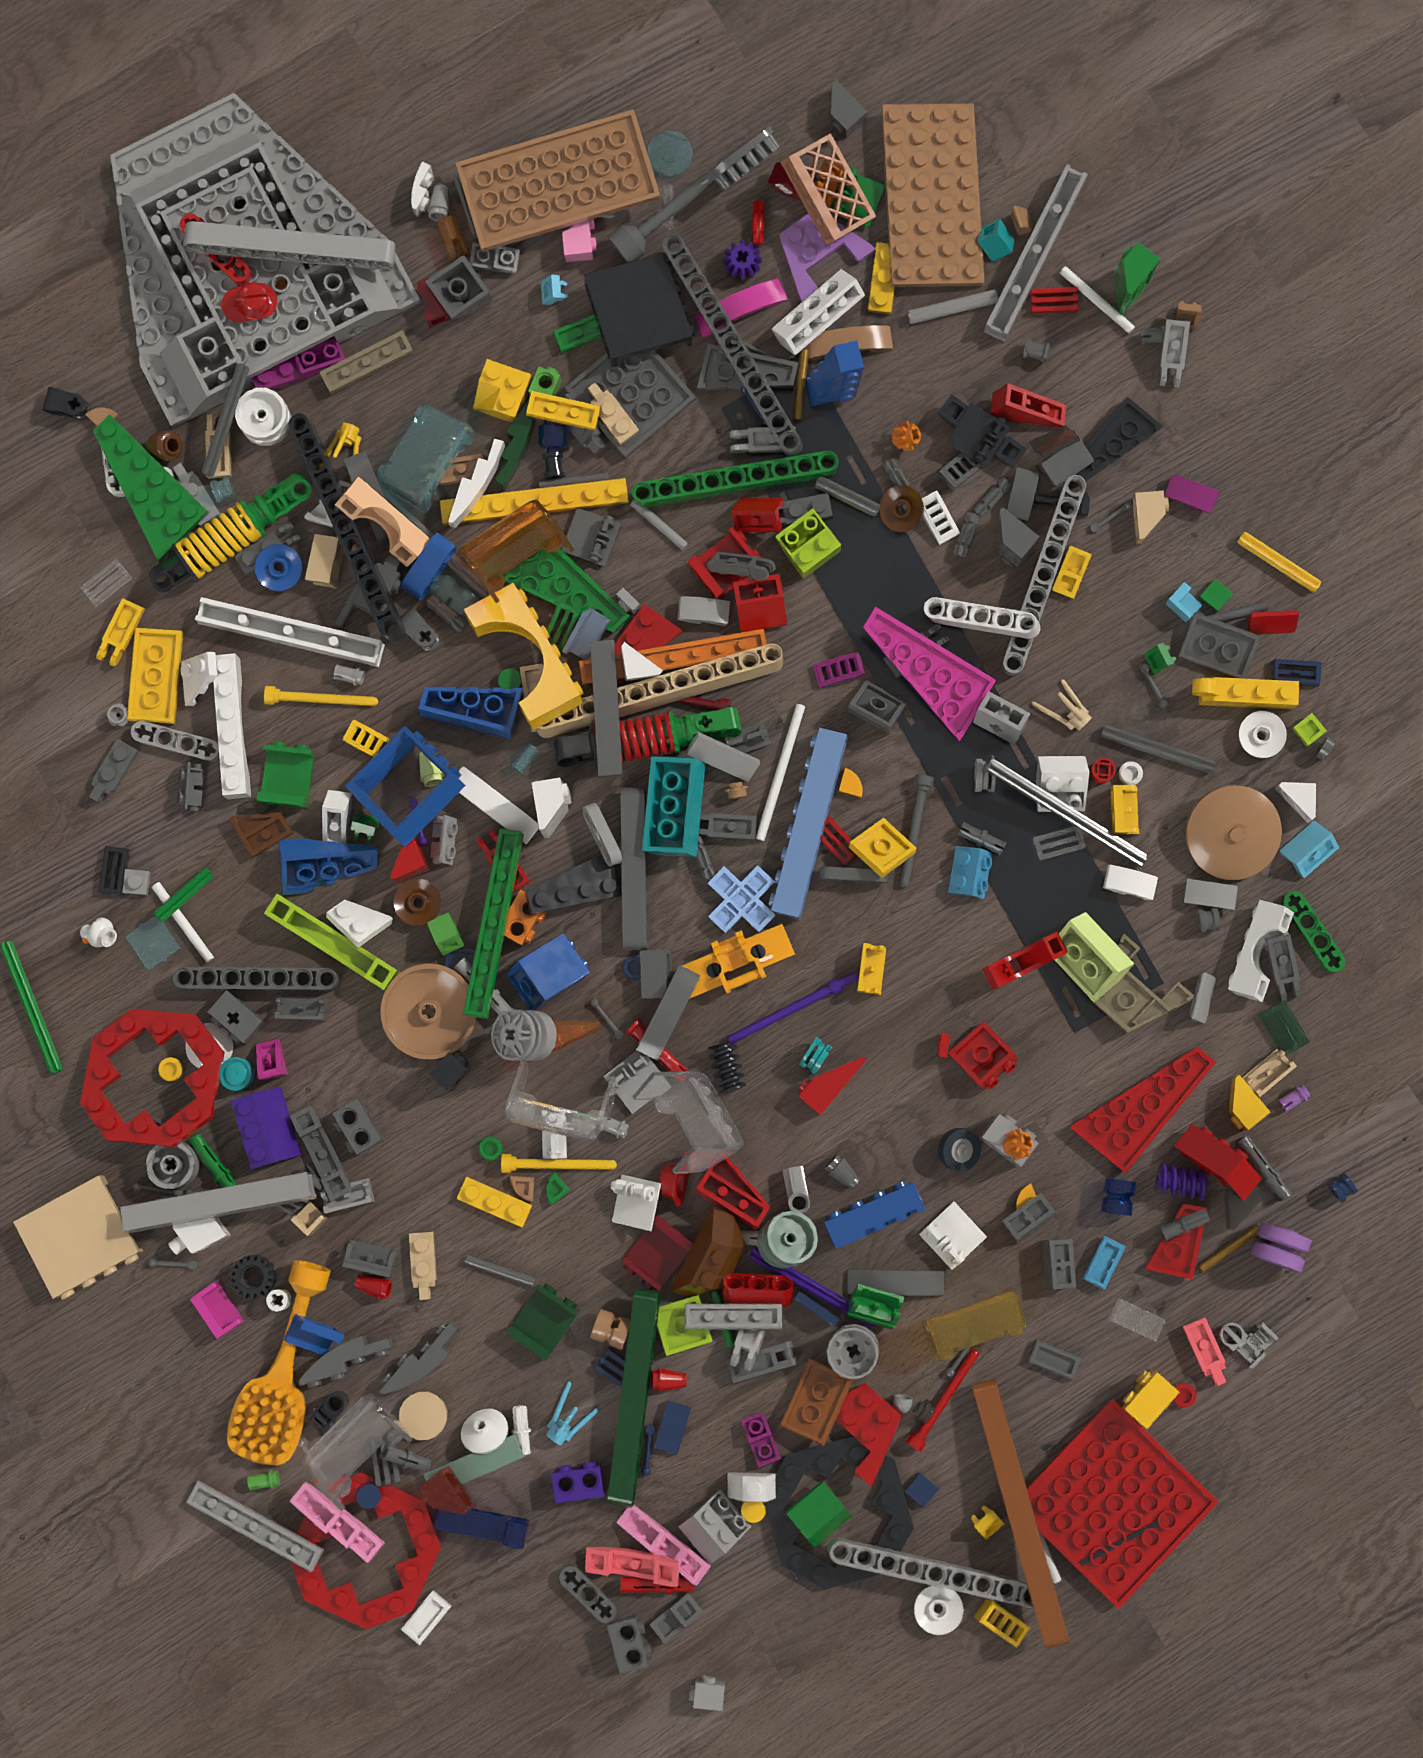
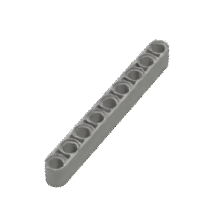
[183,222,396,270]
[1002,475,1086,676]
[827,1538,1034,1608]

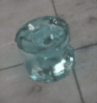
[210,476,236,504]

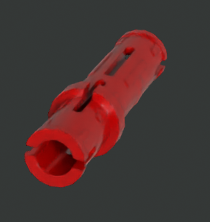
[621,1577,694,1595]

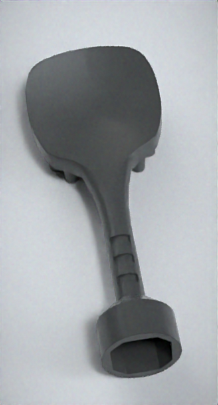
[607,125,780,263]

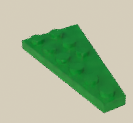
[93,414,209,562]
[480,519,630,634]

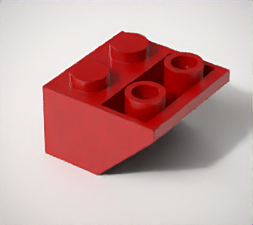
[733,574,787,633]

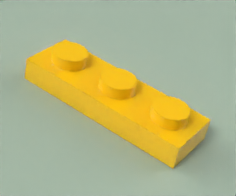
[868,242,895,315]
[526,391,601,431]
[457,1177,533,1228]

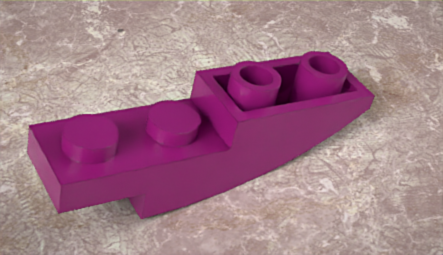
[251,339,345,391]

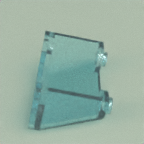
[376,404,476,513]

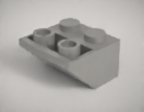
[678,1489,752,1564]

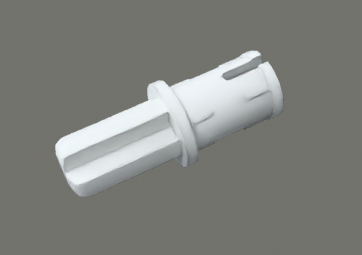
[512,1405,531,1455]

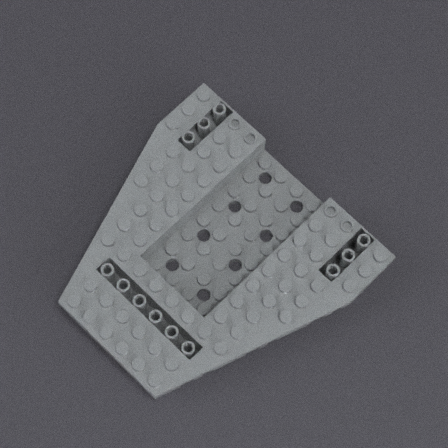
[111,93,421,428]

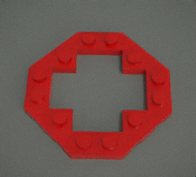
[80,1009,225,1148]
[290,1472,442,1629]

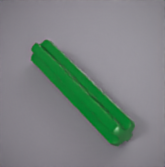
[154,868,213,922]

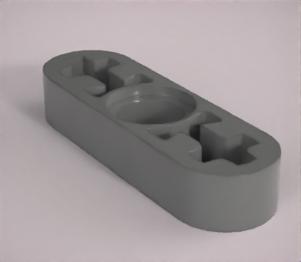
[819,867,888,884]
[560,1564,617,1623]

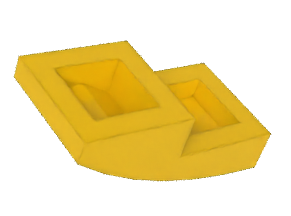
[1052,545,1092,599]

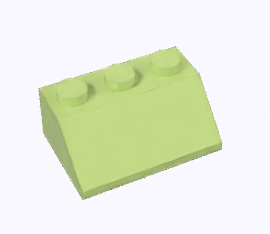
[1055,912,1134,1002]

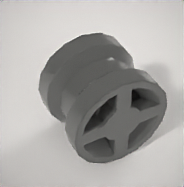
[1196,907,1220,933]

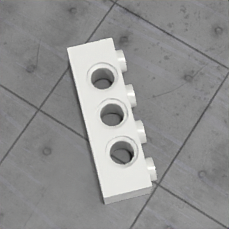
[772,269,865,355]

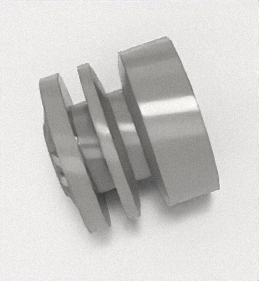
[491,1009,557,1061]
[827,1324,880,1379]

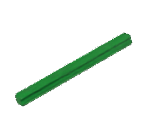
[0,941,63,1074]

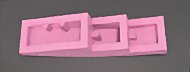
[290,1482,385,1563]
[616,1505,711,1586]

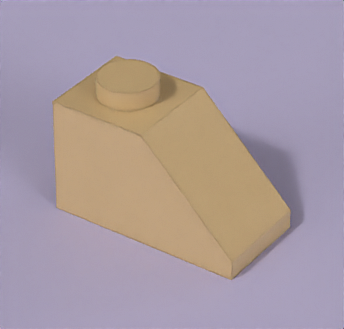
[1132,491,1169,544]

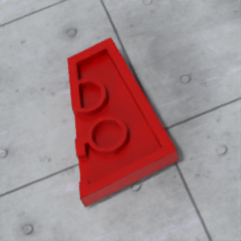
[1145,1203,1208,1280]

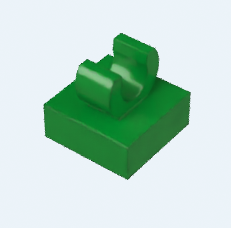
[1143,642,1176,675]
[351,812,380,842]

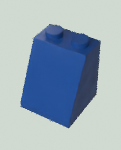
[506,933,590,1011]

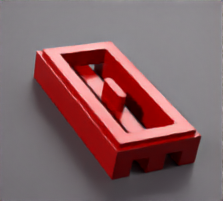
[1030,287,1079,314]
[820,816,856,866]

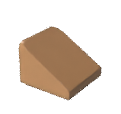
[1010,206,1034,236]

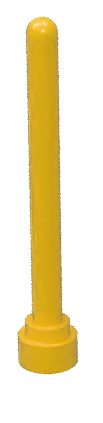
[264,686,378,706]
[501,1154,617,1173]

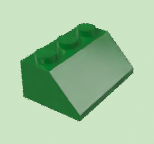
[1114,242,1160,316]

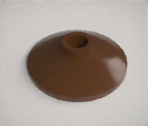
[879,485,924,532]
[394,878,441,926]

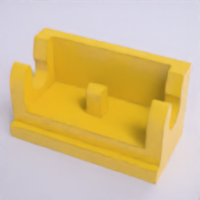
[1110,785,1139,835]
[857,943,886,995]

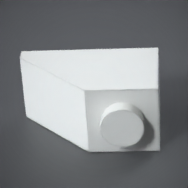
[322,790,352,843]
[728,1472,775,1502]

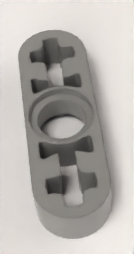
[582,803,622,866]

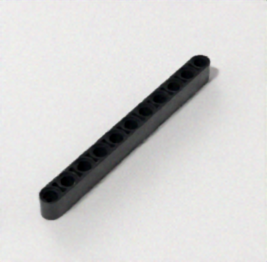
[288,413,405,642]

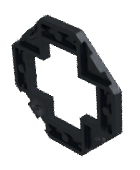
[764,1436,914,1590]

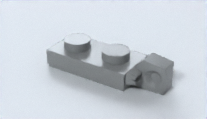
[173,463,220,528]

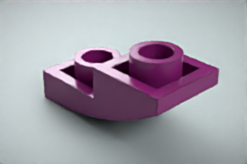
[1164,474,1220,514]
[741,1412,782,1469]

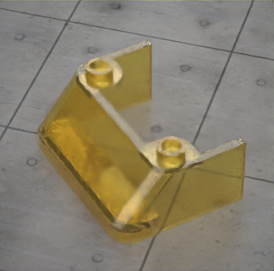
[920,1287,1027,1361]

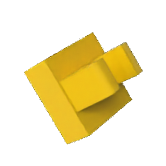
[971,1506,1004,1540]

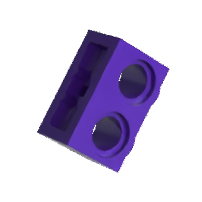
[551,1461,605,1503]

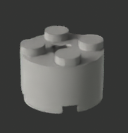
[146,1142,200,1189]

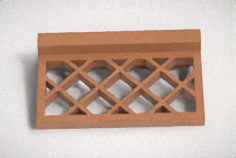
[781,133,876,245]

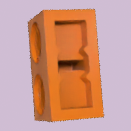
[504,890,548,946]

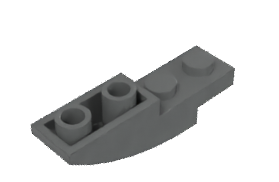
[380,1321,460,1394]
[299,1335,393,1388]

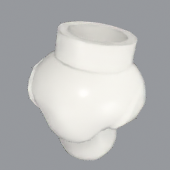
[80,918,117,947]

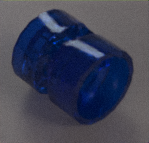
[1101,1178,1136,1216]

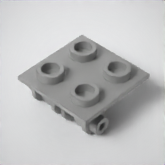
[603,1051,670,1114]

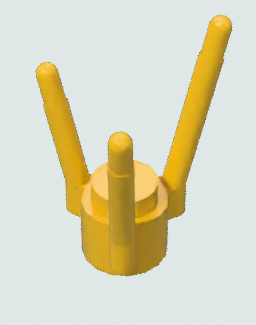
[318,423,362,484]

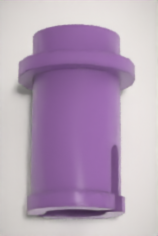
[1278,1084,1311,1112]

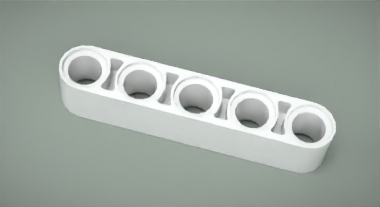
[924,597,1040,638]

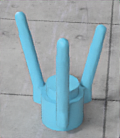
[546,1381,599,1445]

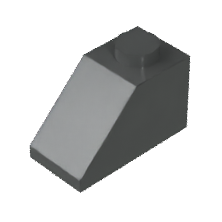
[830,79,867,138]

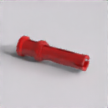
[625,1018,688,1081]

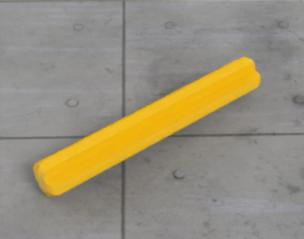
[1238,532,1321,592]

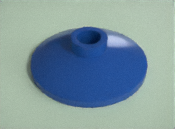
[255,544,302,591]

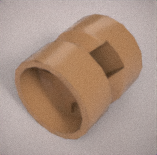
[590,1309,631,1350]

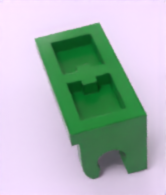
[847,1284,904,1330]

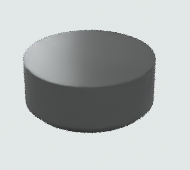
[1315,736,1336,760]

